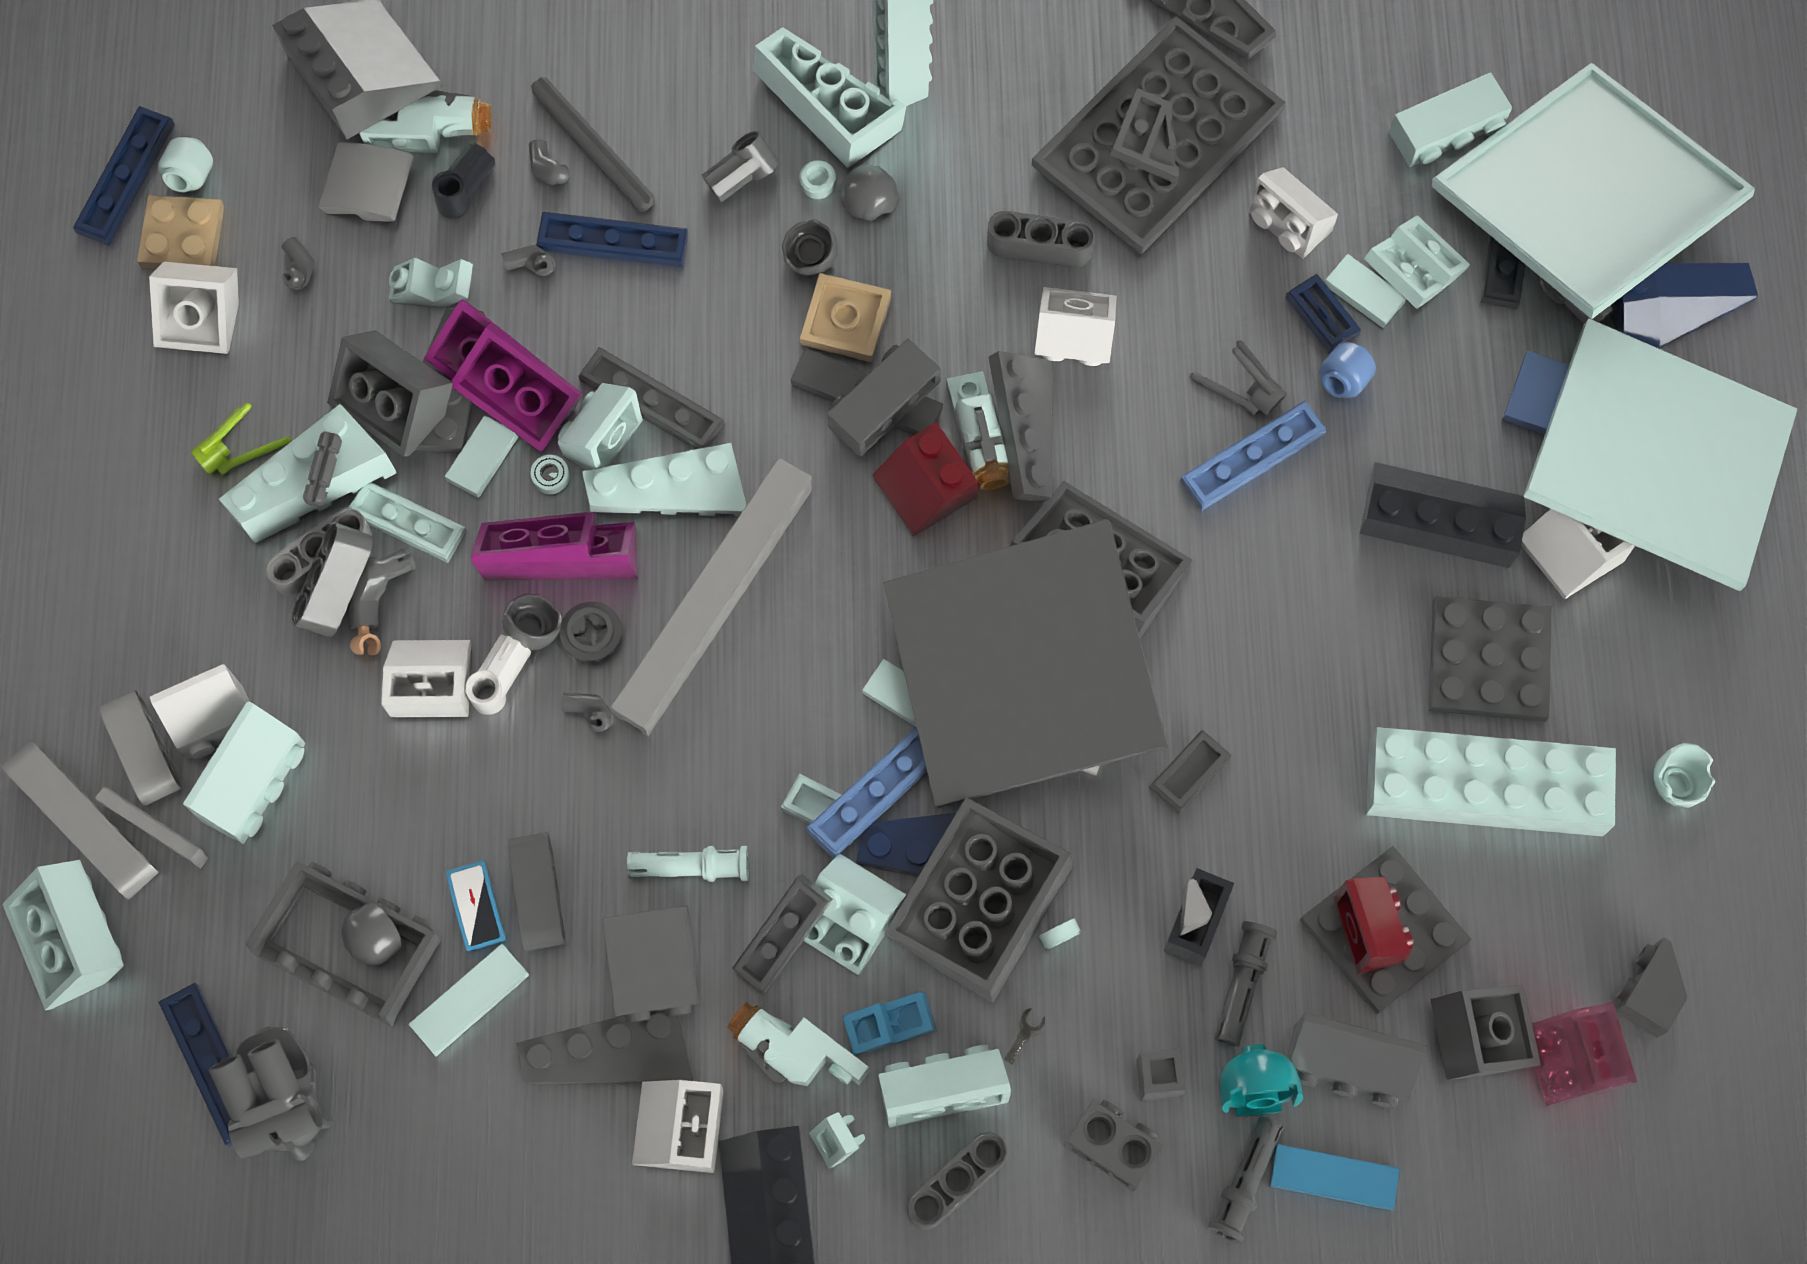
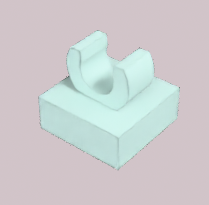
[809,1112,865,1169]

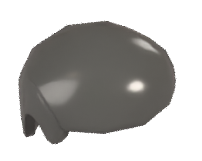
[839,165,899,221]
[782,219,838,276]
[502,594,562,650]
[341,903,402,965]

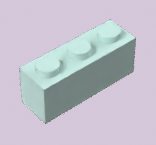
[1389,72,1512,167]

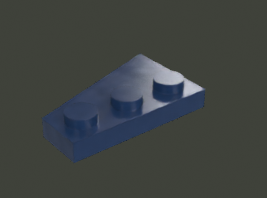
[856,812,957,877]

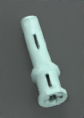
[627,846,750,882]

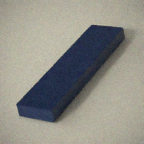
[73,106,175,245]
[536,212,688,267]
[158,983,232,1147]

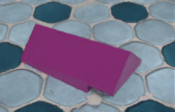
[423,298,582,452]
[471,512,638,580]

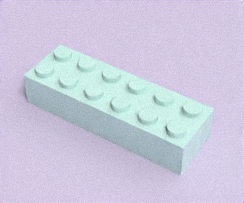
[1366,727,1616,837]

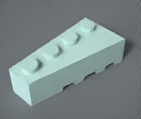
[753,27,906,168]
[219,404,397,543]

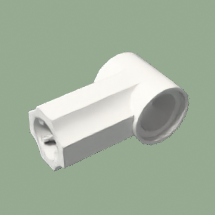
[465,634,531,715]

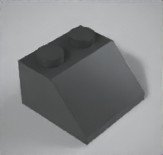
[1430,985,1541,1080]

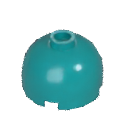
[1219,1044,1304,1117]

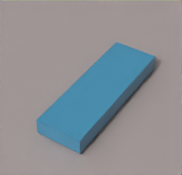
[1269,1144,1400,1211]

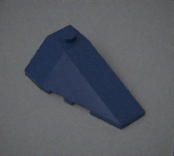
[1611,263,1758,349]

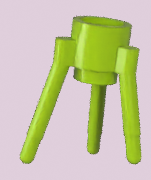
[190,402,292,475]

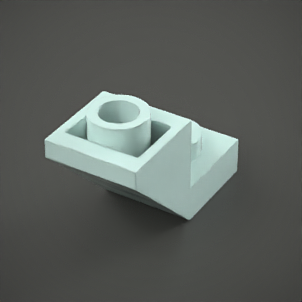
[388,258,473,307]

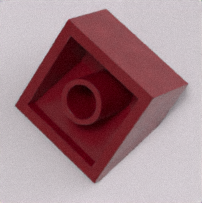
[872,422,978,537]
[1333,877,1413,974]

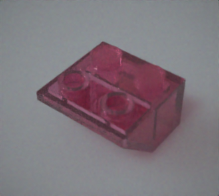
[1532,1001,1637,1107]

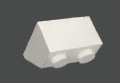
[149,262,239,354]
[1035,287,1117,366]
[149,664,249,759]

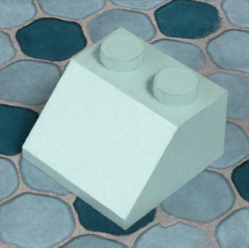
[558,383,643,471]

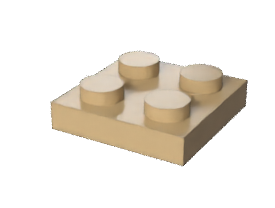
[137,195,224,269]
[800,273,892,362]

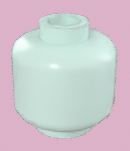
[158,137,213,192]

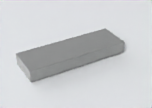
[94,787,209,869]

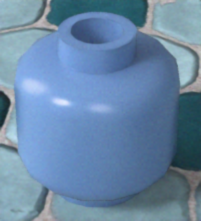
[1319,342,1376,398]

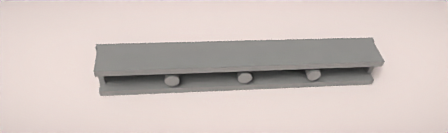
[610,457,812,736]

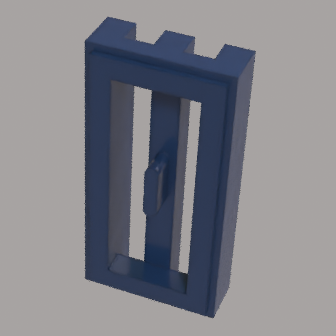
[1285,274,1361,354]

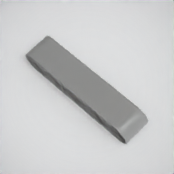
[1,740,159,900]

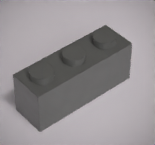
[827,339,941,457]

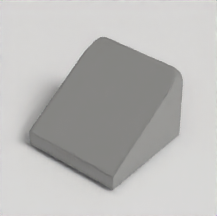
[1180,878,1212,935]

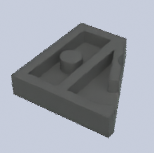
[1109,88,1179,183]

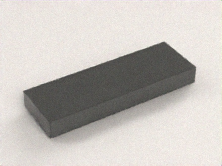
[732,874,833,994]

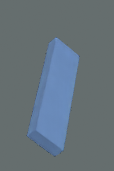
[1180,401,1327,511]
[806,727,927,859]

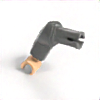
[348,548,415,655]

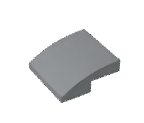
[318,142,414,221]

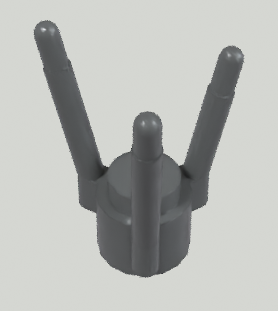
[1190,340,1287,416]

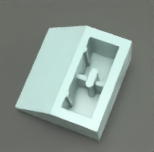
[804,853,907,975]

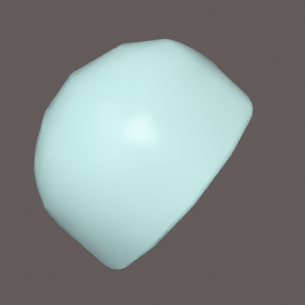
[1654,743,1715,808]

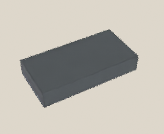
[1149,730,1232,814]

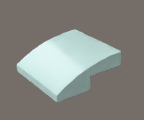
[1364,215,1470,309]

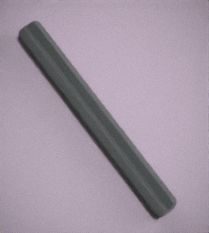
[531,76,655,212]

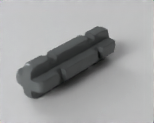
[303,432,342,507]

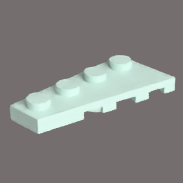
[582,443,747,517]

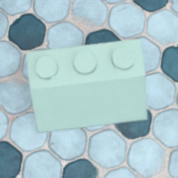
[183,701,306,845]
[2,860,124,1010]
[878,1045,1011,1128]

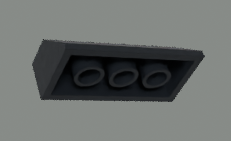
[1359,462,1526,568]
[719,1126,815,1264]

